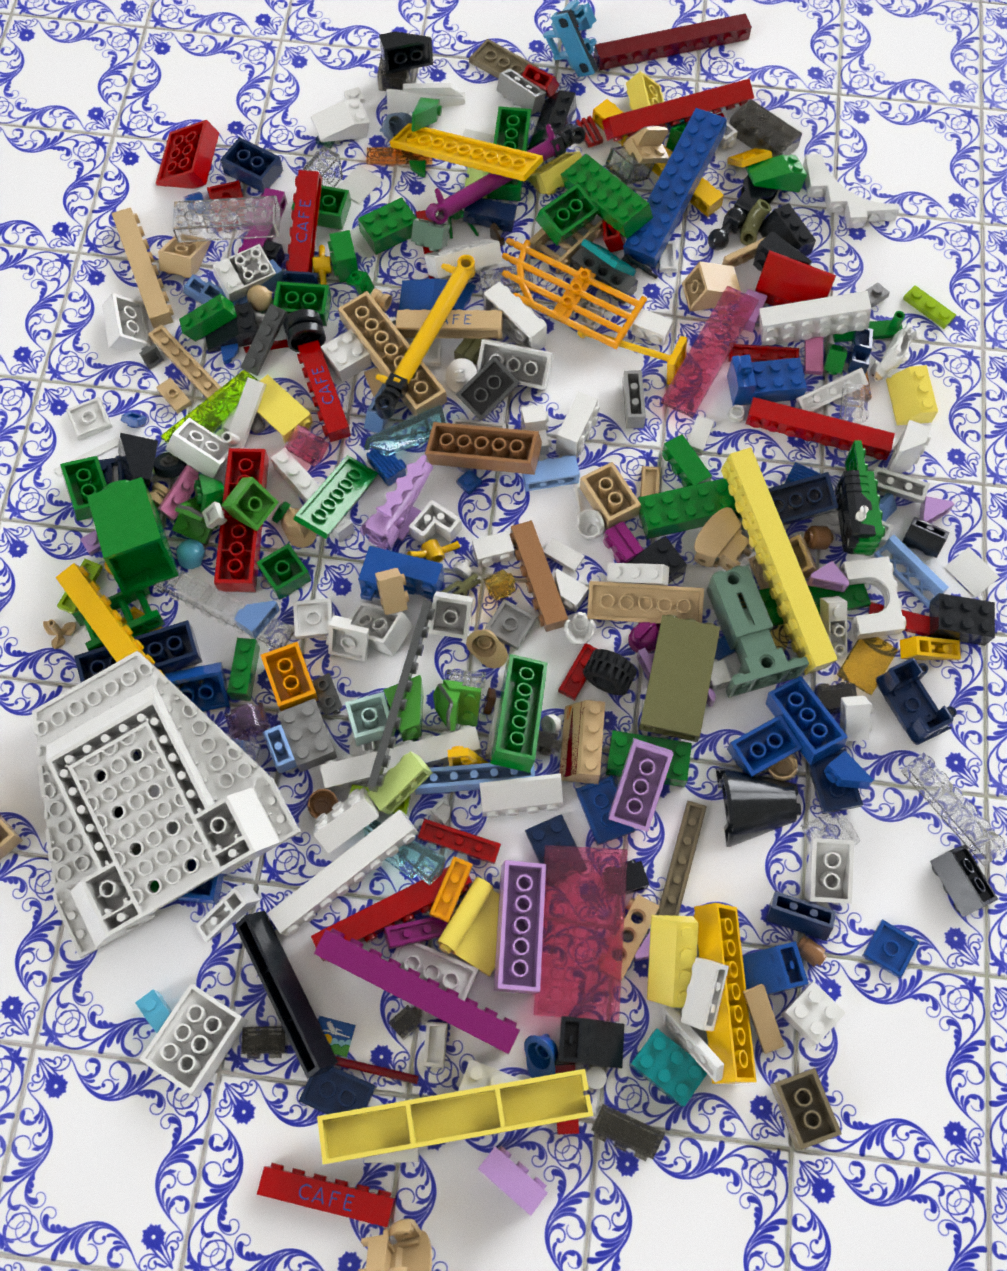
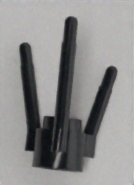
[621,254,658,279]

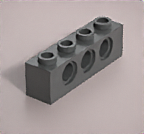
[570,246,638,304]

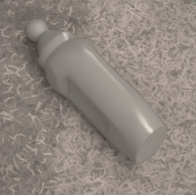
[251,413,265,434]

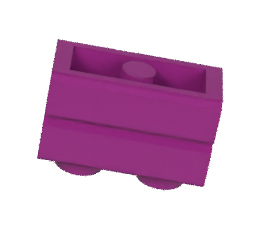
[603,521,644,563]

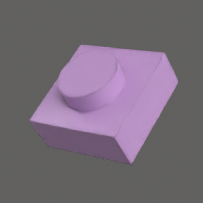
[80,530,101,556]

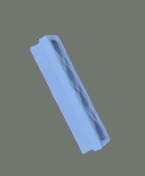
[874,535,949,608]

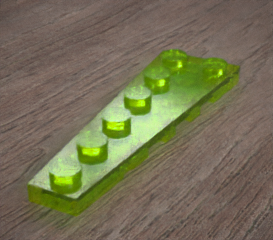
[161,369,258,444]

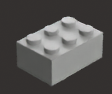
[277,698,338,772]

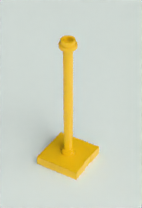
[577,325,687,386]

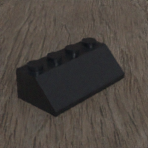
[528,90,576,150]

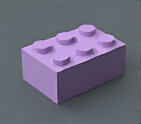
[478,1146,548,1216]

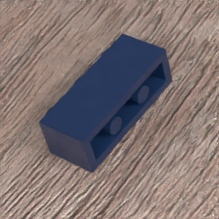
[463,198,517,232]
[765,891,837,941]

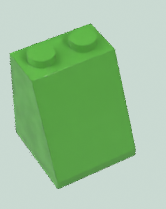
[383,675,424,742]

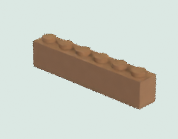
[509,520,568,632]

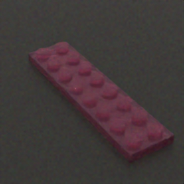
[661,285,759,418]

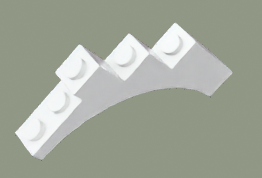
[802,154,900,229]

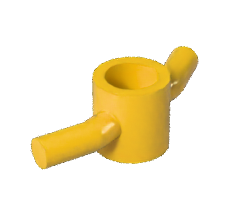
[313,245,332,285]
[407,539,460,563]

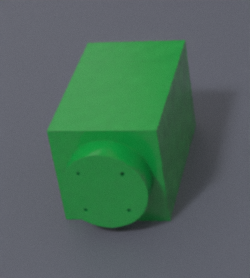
[87,477,179,595]

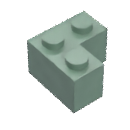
[411,218,450,252]

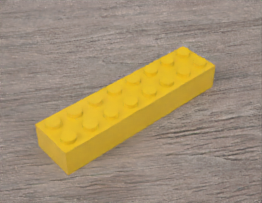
[694,903,757,1084]

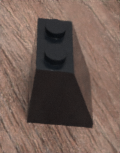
[118,433,158,491]

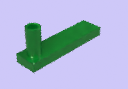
[832,311,905,343]

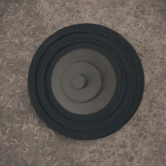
[153,452,187,478]

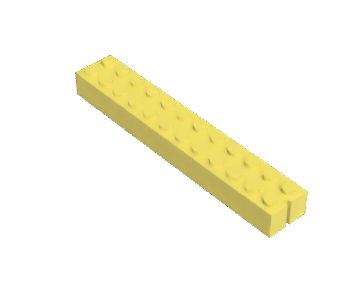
[721,447,838,675]
[317,1069,593,1165]

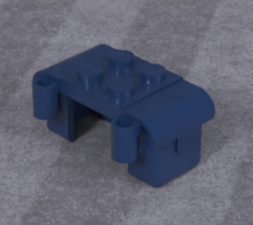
[876,658,957,745]

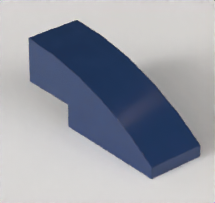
[847,328,873,374]

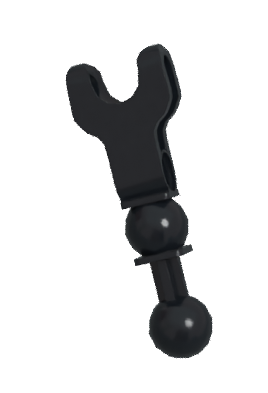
[708,175,778,251]

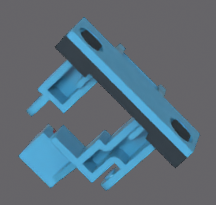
[543,0,598,77]

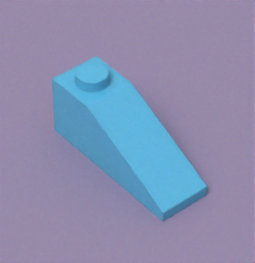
[135,989,172,1033]

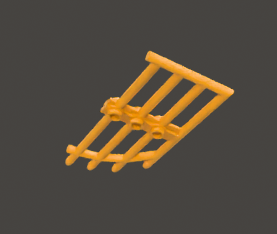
[502,238,647,350]

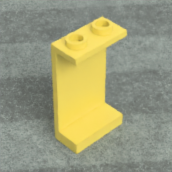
[257,374,313,445]

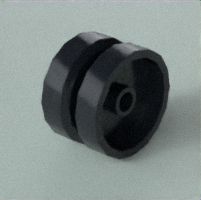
[283,309,326,352]

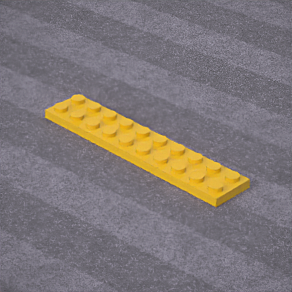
[389,123,543,182]

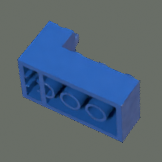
[727,355,807,406]
[358,546,444,601]

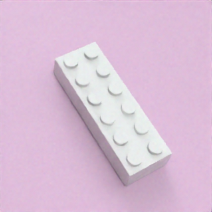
[759,290,871,346]

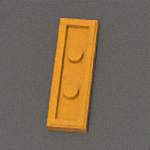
[429,856,473,923]

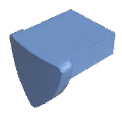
[879,493,897,522]

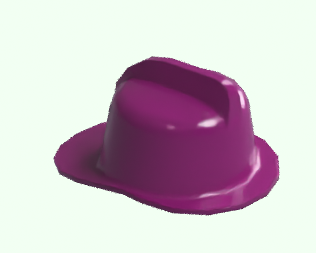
[628,622,660,653]

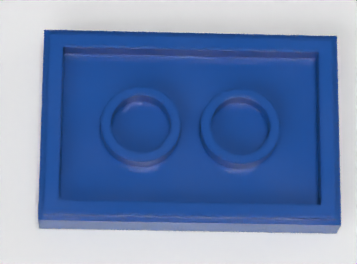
[575,776,635,846]

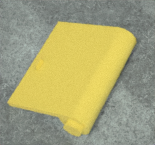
[437,877,499,977]

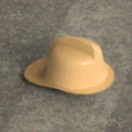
[281,507,316,548]
[466,629,508,669]

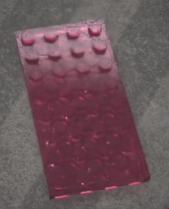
[533,845,628,1022]

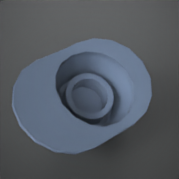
[379,112,412,140]

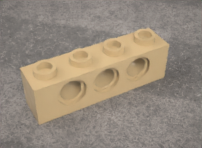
[597,894,660,983]

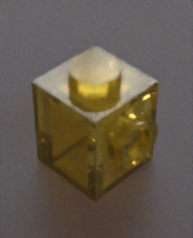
[483,569,516,601]

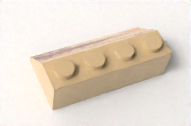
[559,700,605,784]

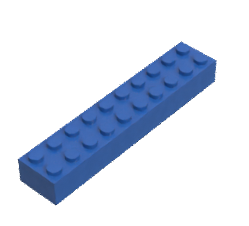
[623,108,727,269]

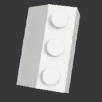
[102,293,151,352]
[165,418,235,479]
[887,420,932,474]

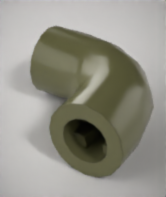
[740,199,771,246]

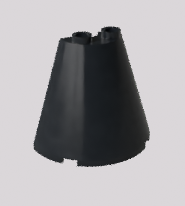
[715,767,801,847]

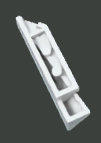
[387,83,466,115]

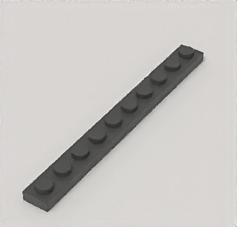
[367,600,435,792]

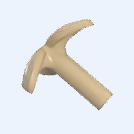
[43,619,76,649]

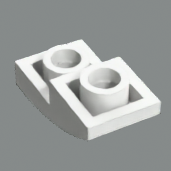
[578,301,609,331]

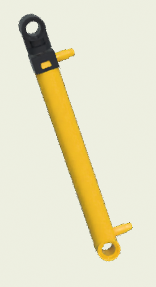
[375,254,475,419]

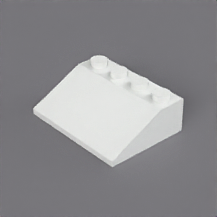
[139,983,248,1097]

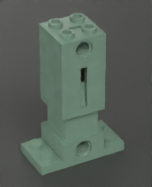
[706,565,809,698]

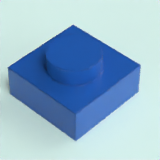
[121,411,147,428]
[456,469,482,495]

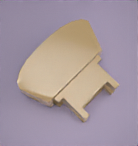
[694,507,754,571]
[358,1218,432,1271]

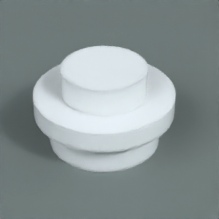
[727,405,746,422]

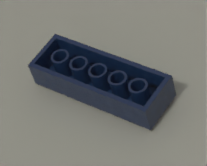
[74,620,203,683]

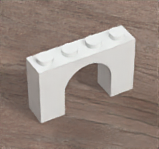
[839,556,906,640]

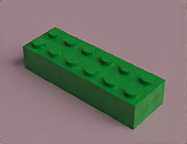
[488,106,531,201]
[561,153,653,239]
[638,478,742,540]
[490,654,548,773]

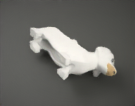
[870,322,921,381]

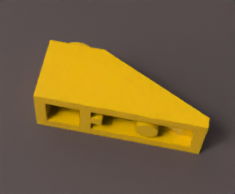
[900,636,961,660]

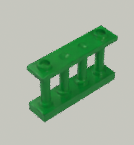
[73,587,165,651]

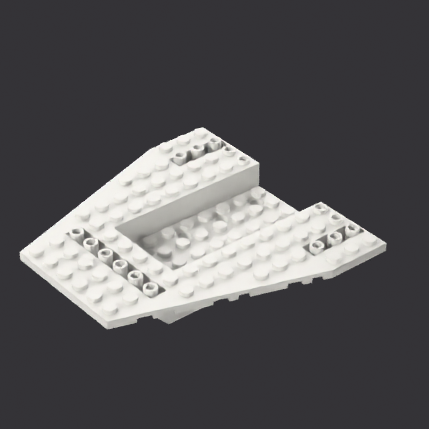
[32,651,301,958]

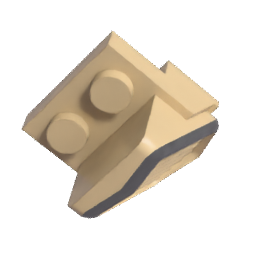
[623,126,670,164]

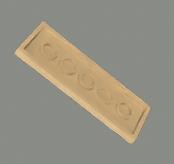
[587,581,704,624]

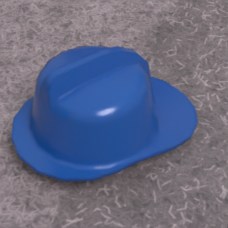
[524,1034,558,1078]

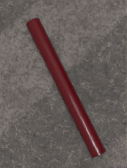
[335,1056,419,1084]

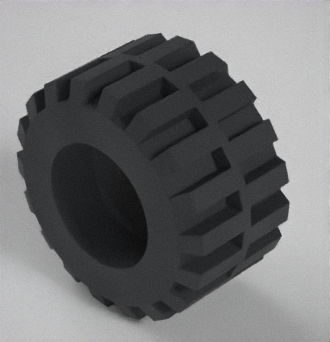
[583,649,637,695]

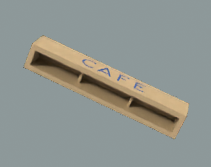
[395,309,504,339]

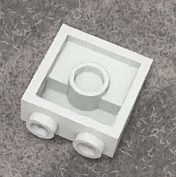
[326,615,369,662]

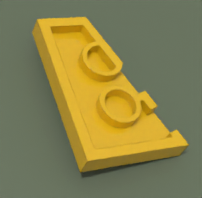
[447,746,489,766]

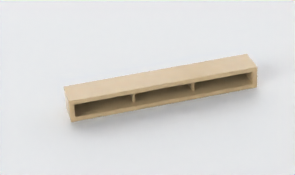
[111,207,174,329]

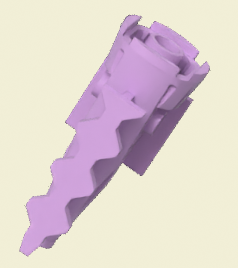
[360,455,433,550]

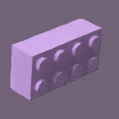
[609,738,673,832]

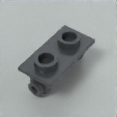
[312,673,342,716]

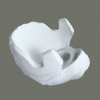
[564,612,596,645]

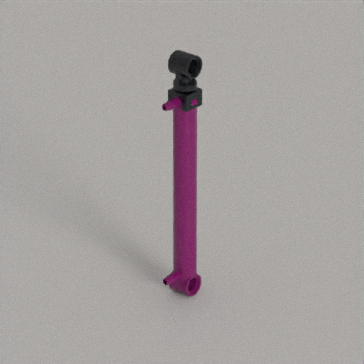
[426,124,586,224]

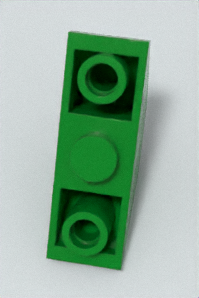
[194,474,224,512]

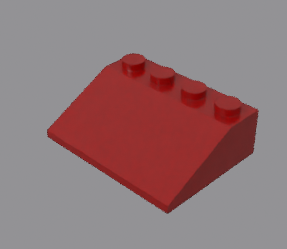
[155,119,219,189]
[755,251,836,306]

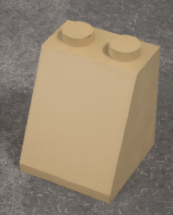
[682,261,742,311]

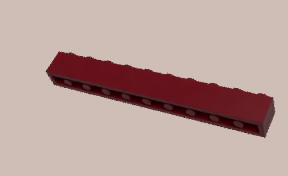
[594,13,752,71]

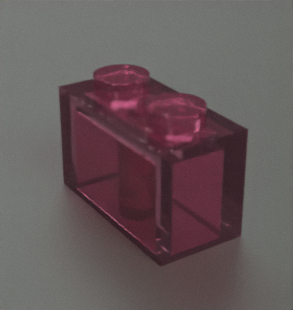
[283,425,329,467]

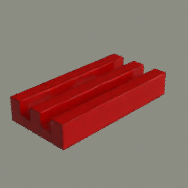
[575,115,603,148]

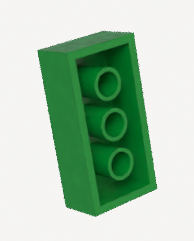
[606,730,692,787]

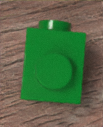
[345,270,375,295]

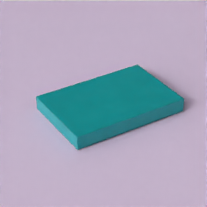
[581,239,637,277]

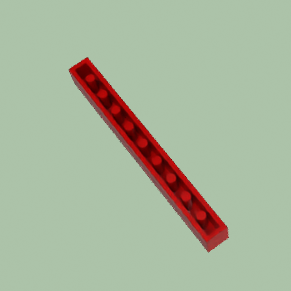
[602,78,754,142]

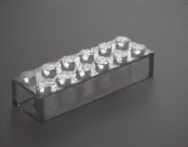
[172,196,280,243]

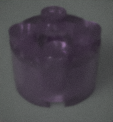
[224,702,270,741]

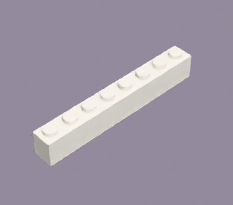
[320,725,482,792]
[267,810,419,936]

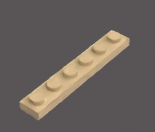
[148,324,227,405]

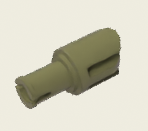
[440,573,481,596]

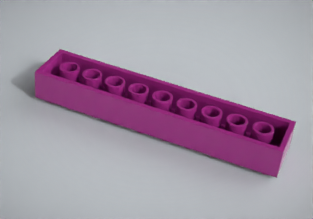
[313,928,520,1054]

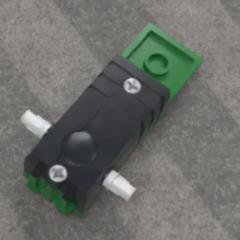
[835,440,885,556]

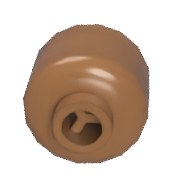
[804,525,834,550]

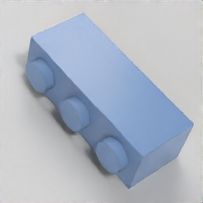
[522,455,580,492]

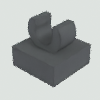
[139,344,164,369]

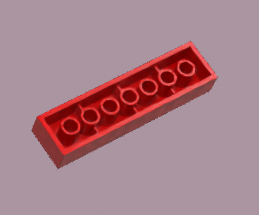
[214,448,269,592]

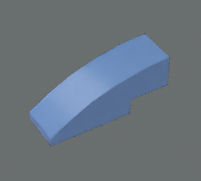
[183,274,238,305]

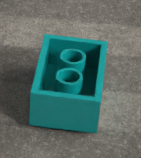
[629,1028,707,1108]

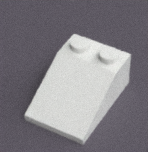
[311,99,370,142]
[349,601,413,656]
[804,838,855,904]

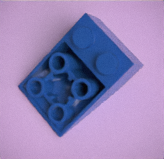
[743,941,809,996]

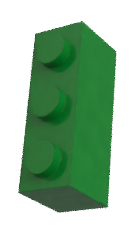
[179,294,237,342]
[662,434,712,487]
[227,637,260,702]

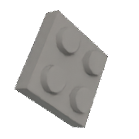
[485,599,537,650]

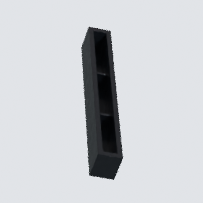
[235,911,338,1079]

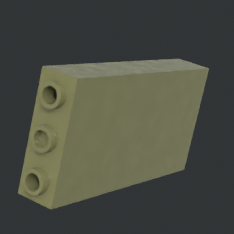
[639,614,720,742]

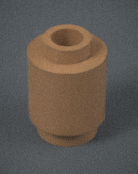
[797,936,827,967]

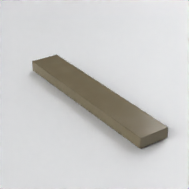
[657,800,707,916]

